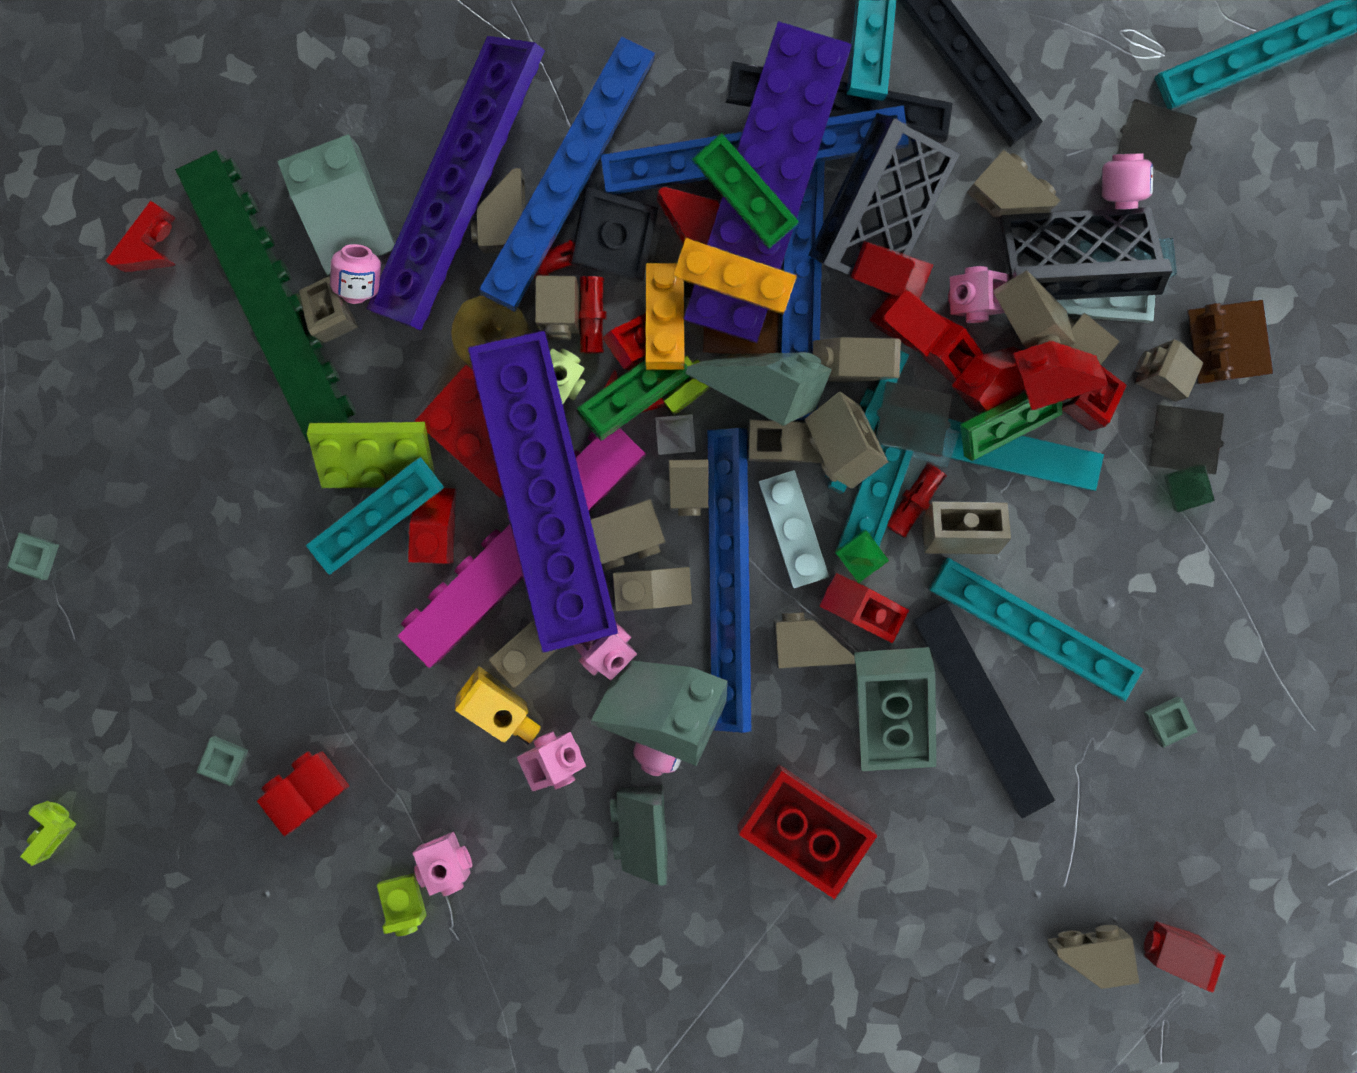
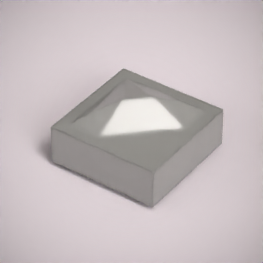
[655,414,696,456]

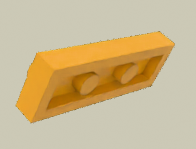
[673,238,797,315]
[646,263,685,370]

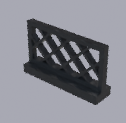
[808,113,960,294]
[1000,207,1172,300]

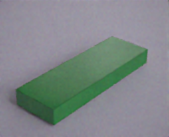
[692,133,799,249]
[577,359,691,441]
[960,392,1063,461]

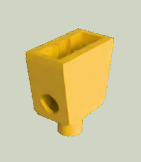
[455,666,541,745]

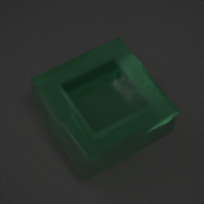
[1164,463,1215,513]

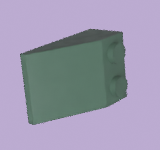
[277,134,395,276]
[685,352,832,426]
[854,647,937,771]
[591,660,727,766]
[610,785,668,886]

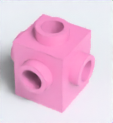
[948,266,1010,323]
[573,622,637,681]
[517,731,586,792]
[412,831,472,896]

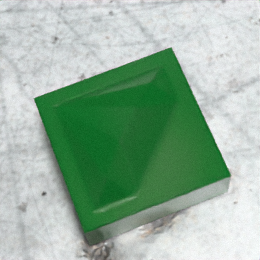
[835,529,889,583]

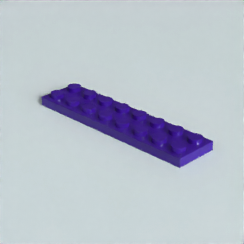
[684,21,852,344]
[366,36,545,331]
[468,331,618,653]

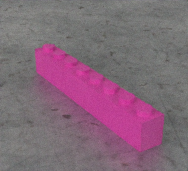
[398,428,646,668]

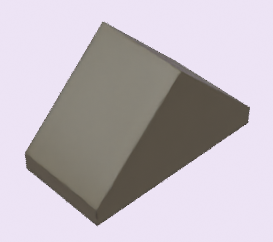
[299,276,358,343]

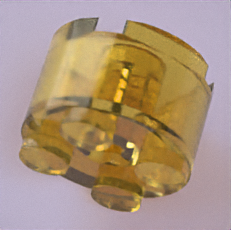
[451,296,532,367]

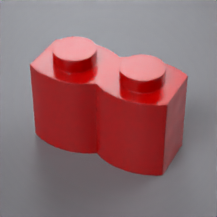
[257,751,350,837]

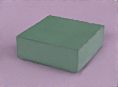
[7,533,59,580]
[1144,696,1198,748]
[196,736,248,786]

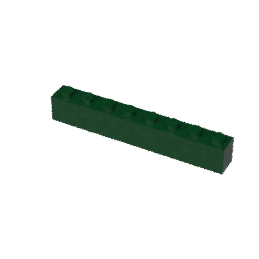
[175,150,357,443]

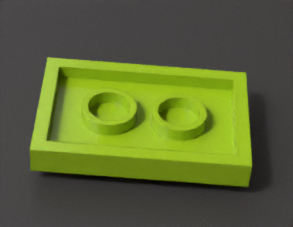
[307,422,435,488]

